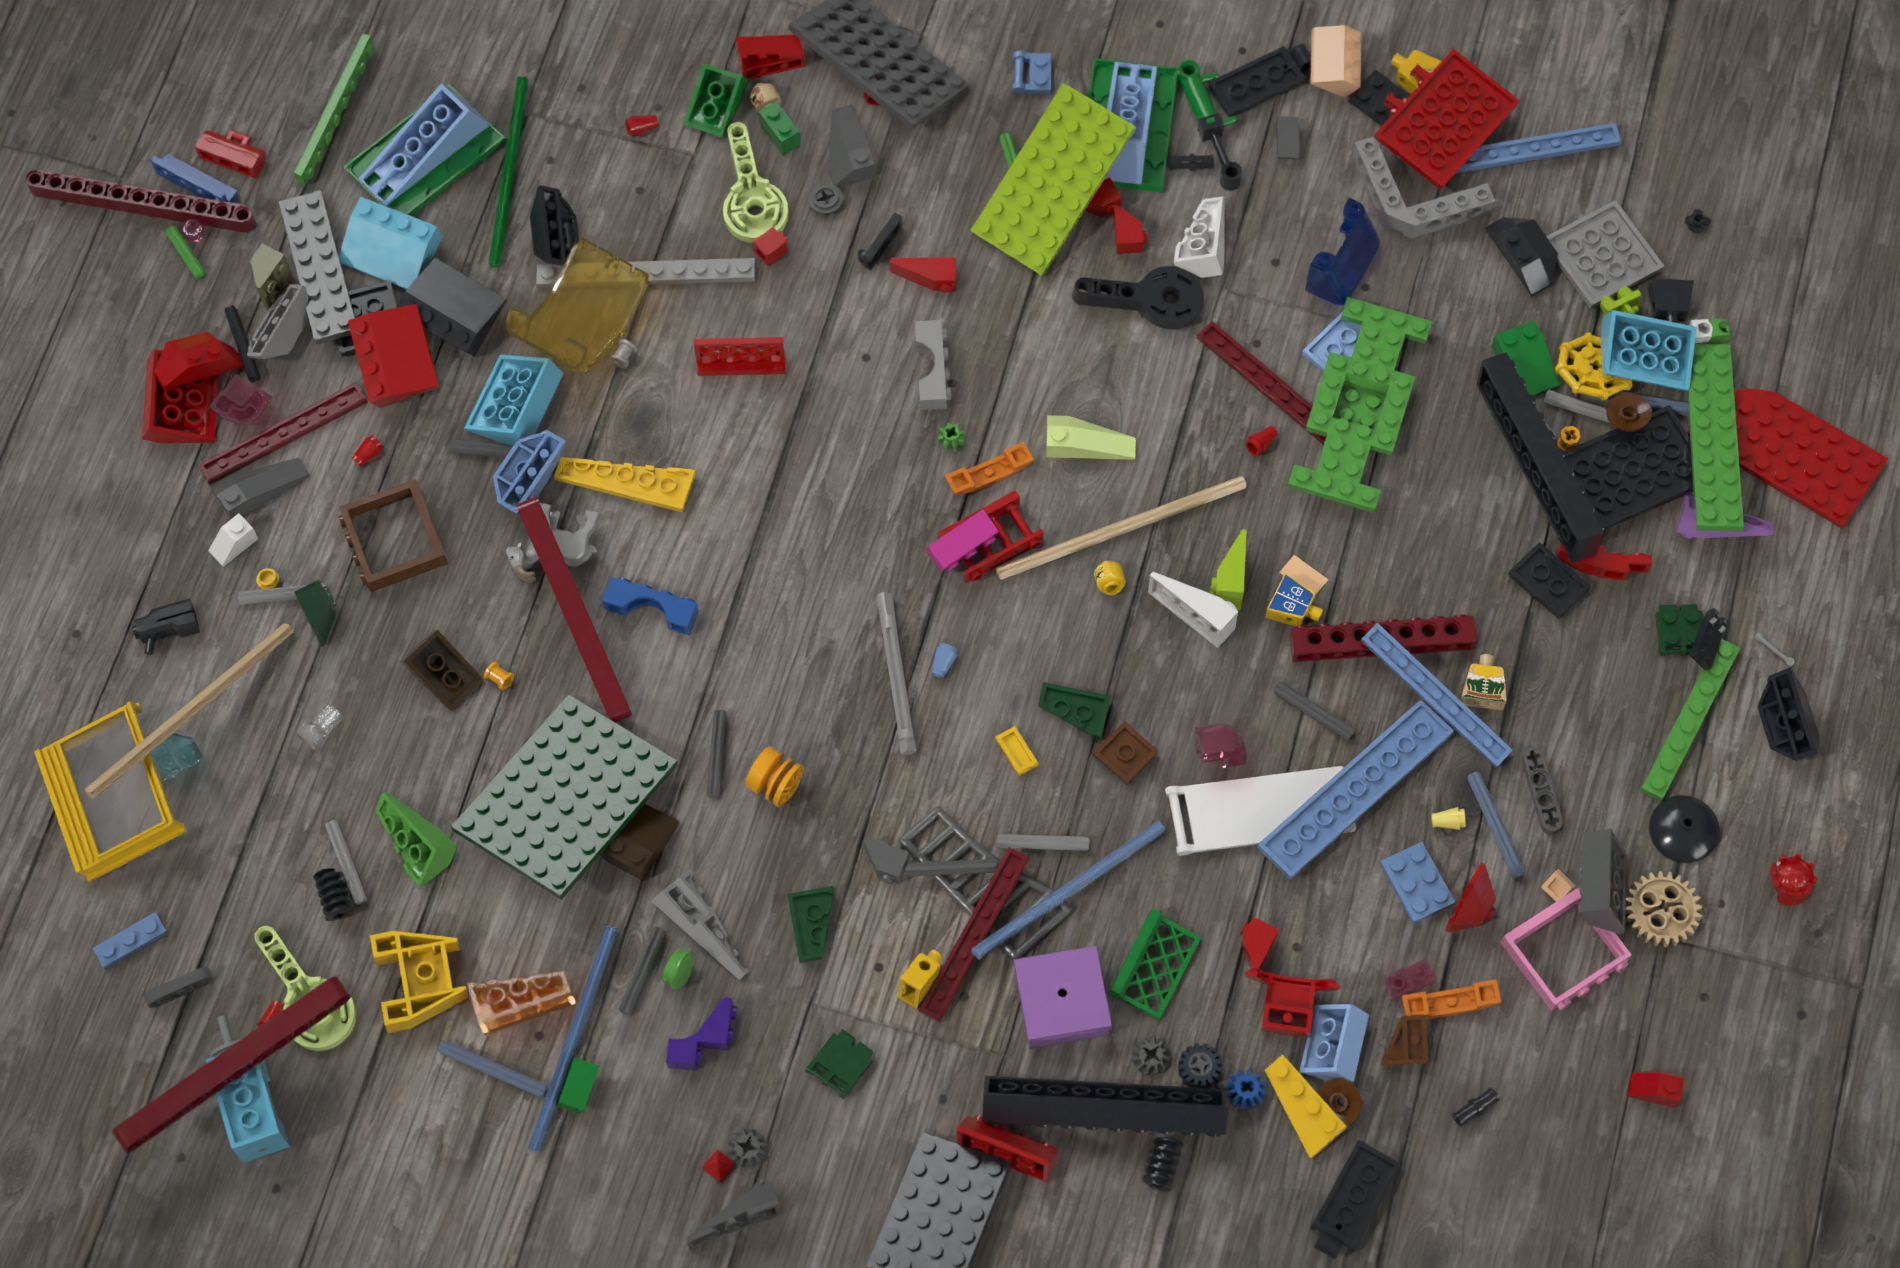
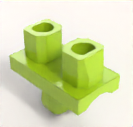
[1600,286,1642,317]

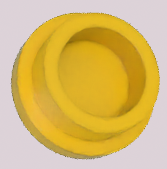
[256,568,280,589]

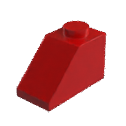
[1085,178,1122,217]
[1113,205,1147,254]
[1240,917,1279,969]
[1628,1072,1685,1108]

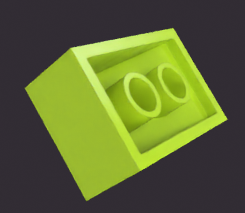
[1210,529,1247,610]

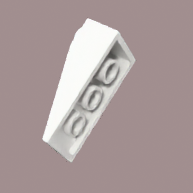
[1148,572,1238,648]

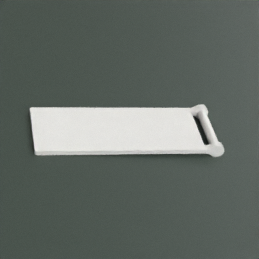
[1165,766,1356,856]

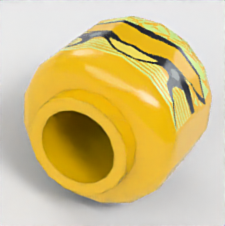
[1094,561,1126,595]

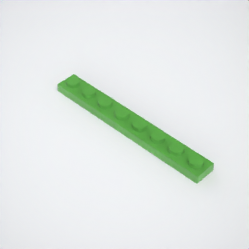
[294,34,374,186]
[1640,639,1740,801]

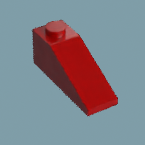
[890,257,956,293]

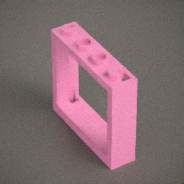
[1500,887,1632,1012]

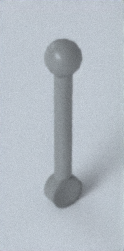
[1754,633,1795,667]

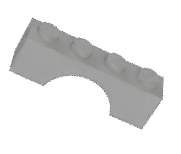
[915,320,951,410]

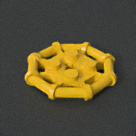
[1555,333,1633,401]

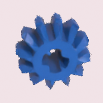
[1226,1069,1267,1110]

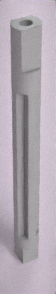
[876,592,917,755]

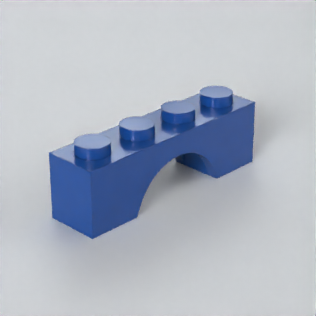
[602,577,699,636]

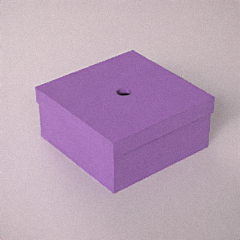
[1014,946,1112,1049]

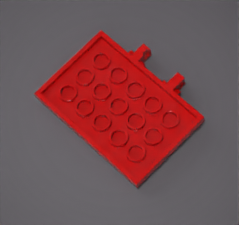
[1373,48,1520,191]

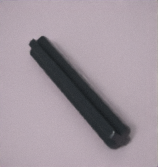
[224,305,261,382]

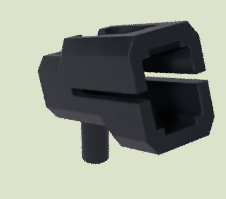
[133,598,200,655]

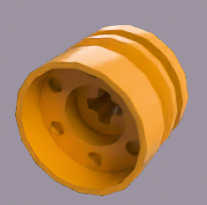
[745,746,804,808]

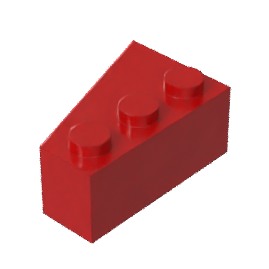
[735,35,806,80]

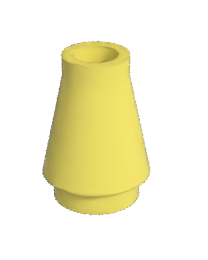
[1432,807,1466,830]

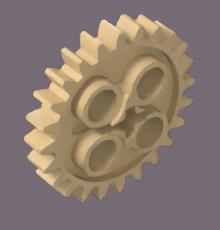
[1625,871,1702,947]

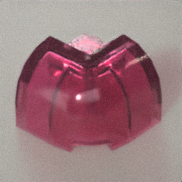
[209,374,273,426]
[1195,724,1247,768]

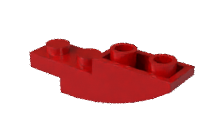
[1556,545,1652,581]

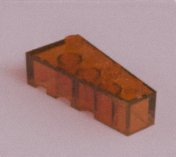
[466,971,575,1036]

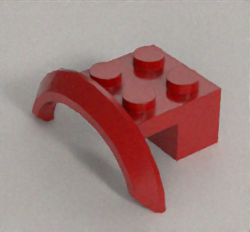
[1245,968,1340,1038]

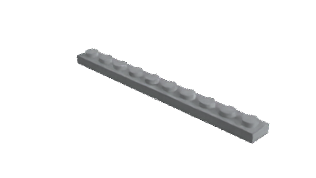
[537,258,755,288]

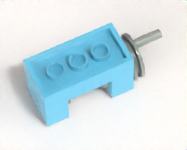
[206,1015,290,1163]

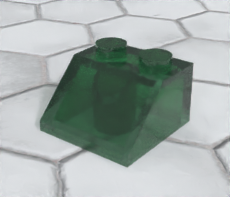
[294,580,337,646]

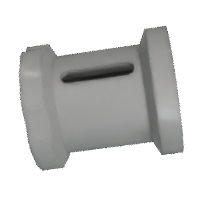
[610,339,637,369]

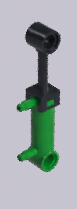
[1177,59,1242,191]

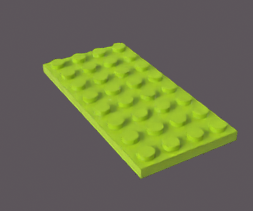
[970,83,1136,276]

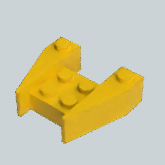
[370,931,468,1033]

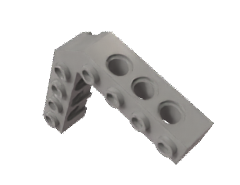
[1352,137,1495,239]

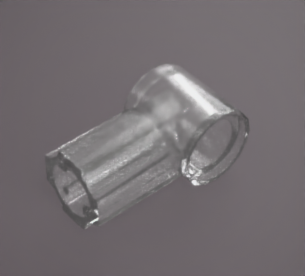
[297,703,344,750]

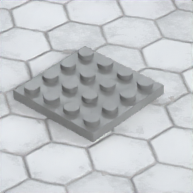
[1546,200,1664,309]

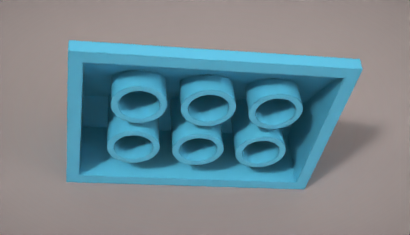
[339,197,443,290]
[1601,310,1697,391]
[464,355,564,446]

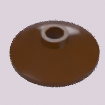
[1606,393,1652,432]
[1317,1078,1362,1126]

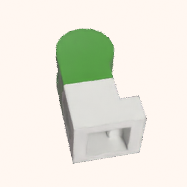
[1689,319,1731,344]

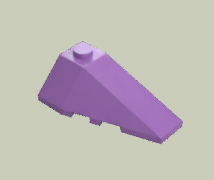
[1677,494,1774,539]

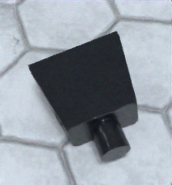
[1648,278,1694,323]

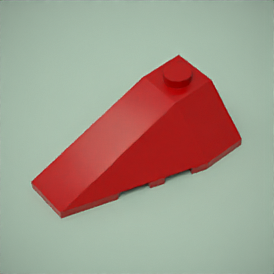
[1445,862,1496,932]

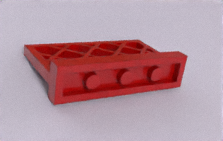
[694,337,786,376]

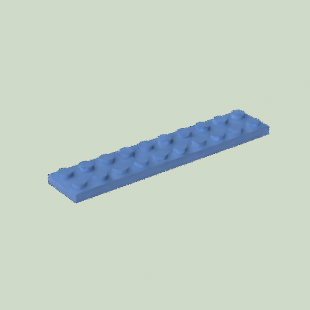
[1257,700,1454,880]

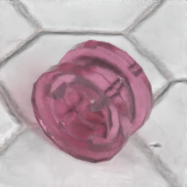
[183,219,204,242]

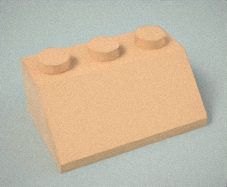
[1311,25,1361,98]

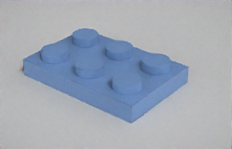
[1380,842,1455,924]

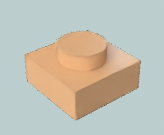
[1541,869,1576,902]

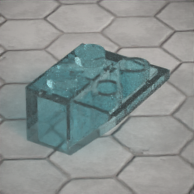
[150,733,204,780]

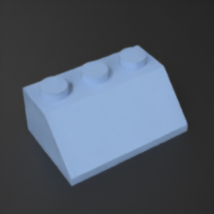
[1299,1004,1369,1082]

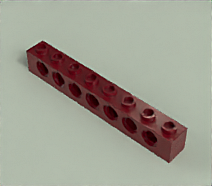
[1289,614,1477,662]

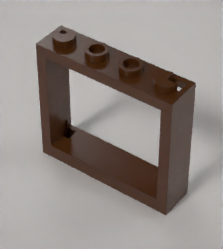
[338,479,448,592]

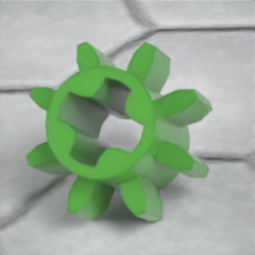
[938,422,965,451]

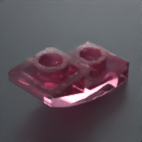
[1382,958,1437,1000]

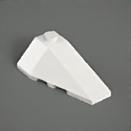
[1174,197,1224,278]

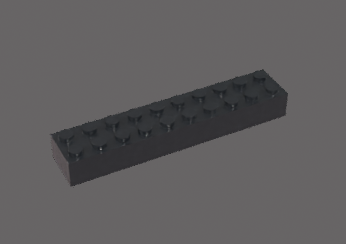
[1476,352,1604,563]
[982,1076,1228,1137]

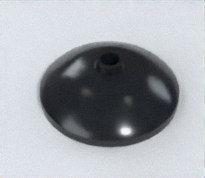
[1649,795,1720,863]

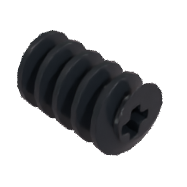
[313,868,353,921]
[1142,1137,1184,1192]

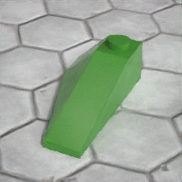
[376,792,457,887]

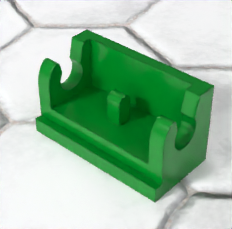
[557,1057,599,1113]

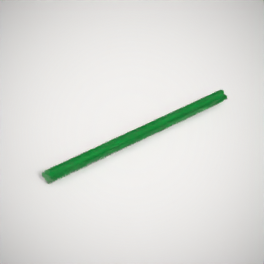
[488,76,529,268]

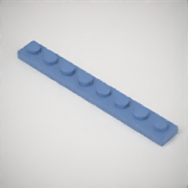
[1457,123,1621,173]
[1361,623,1513,768]

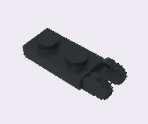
[1690,608,1728,671]

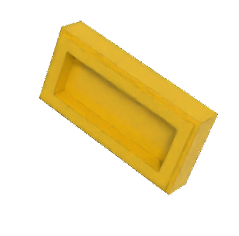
[995,726,1039,776]

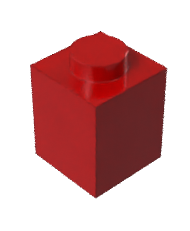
[753,227,788,266]

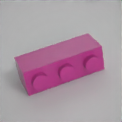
[925,510,999,573]

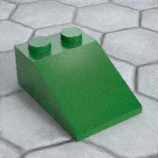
[683,63,749,138]
[1491,320,1560,397]

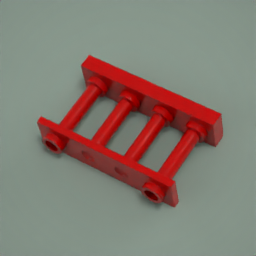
[938,490,1043,584]

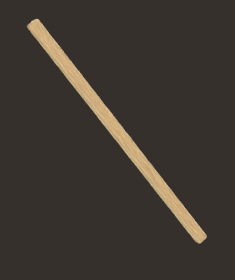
[996,476,1247,580]
[85,623,293,799]

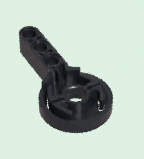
[1072,266,1204,330]

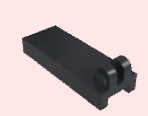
[858,212,902,270]

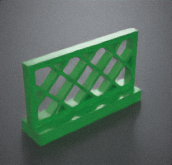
[1107,909,1201,1020]

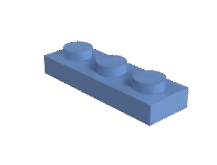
[92,912,168,970]

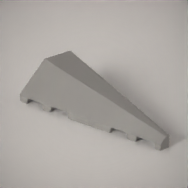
[651,869,749,980]

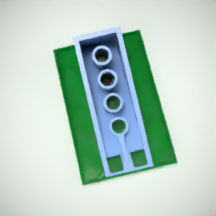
[1088,58,1178,193]
[343,83,507,216]

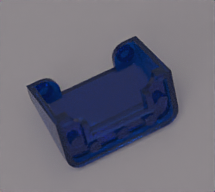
[1305,197,1380,306]

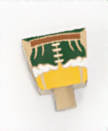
[1460,654,1506,710]

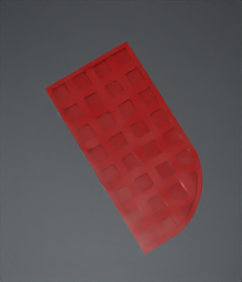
[1687,389,1889,529]

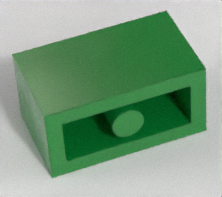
[758,101,801,155]

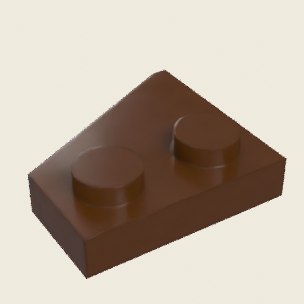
[1381,1015,1428,1065]

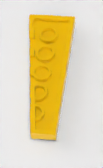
[554,457,696,513]

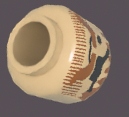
[750,83,781,112]

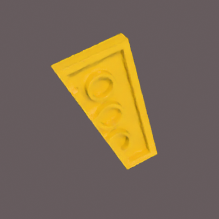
[1265,1054,1347,1159]

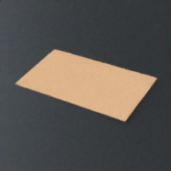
[1279,555,1328,594]

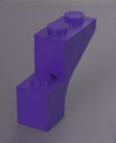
[666,997,737,1071]

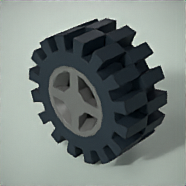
[1178,1043,1222,1088]

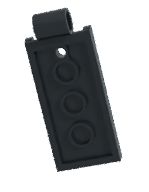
[1208,44,1311,117]
[1310,1140,1401,1260]

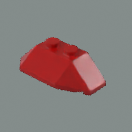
[154,331,244,389]

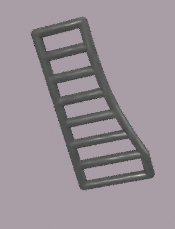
[899,806,1072,960]

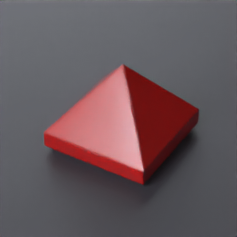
[702,1149,736,1183]

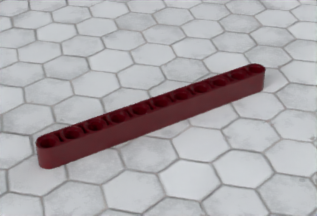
[25,169,256,233]
[516,496,632,723]
[112,976,351,1153]

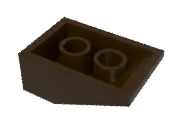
[401,630,484,711]
[602,804,679,881]

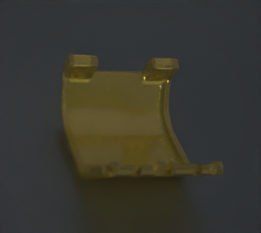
[506,238,650,376]

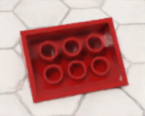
[348,304,440,408]
[141,349,219,444]
[957,1115,1058,1183]

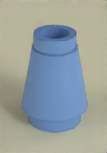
[931,643,958,678]

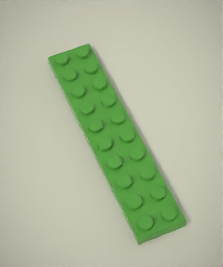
[1687,344,1744,532]

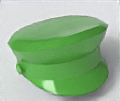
[661,948,694,990]

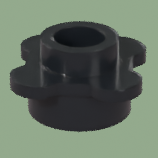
[1684,209,1711,233]

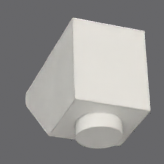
[208,513,258,567]

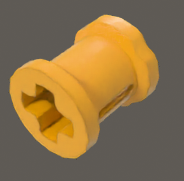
[1557,426,1580,452]
[484,661,515,691]

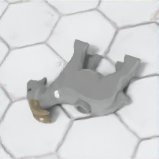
[506,503,600,583]

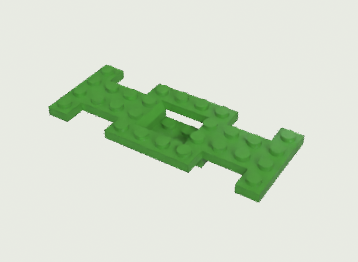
[1287,297,1432,513]

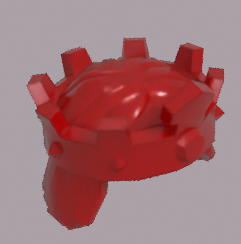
[1770,853,1817,906]

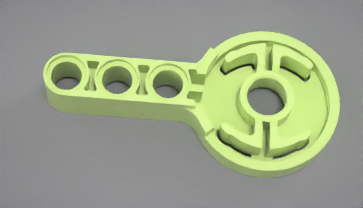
[723,122,788,243]
[255,926,356,1051]

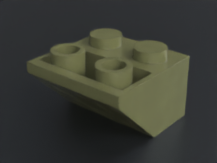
[250,243,292,309]

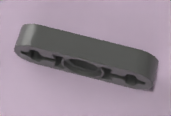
[144,967,213,1008]

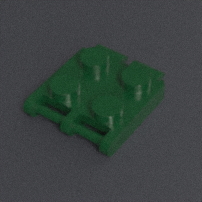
[1655,604,1703,656]
[805,1029,873,1099]

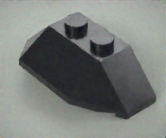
[530,185,580,266]
[1485,217,1558,297]
[1757,668,1820,762]

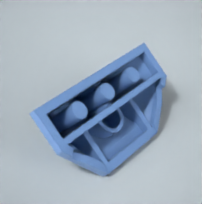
[493,430,566,515]

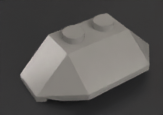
[247,284,309,359]

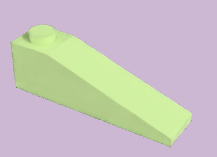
[1046,415,1136,460]

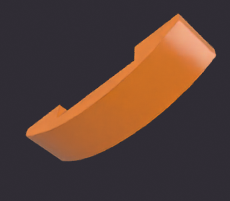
[945,442,1034,495]
[1402,979,1501,1019]

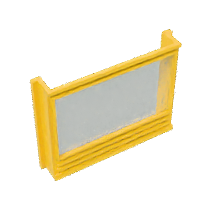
[34,701,187,882]

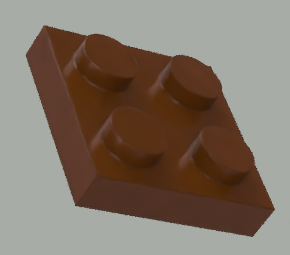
[1093,721,1159,785]

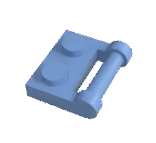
[1012,51,1051,94]

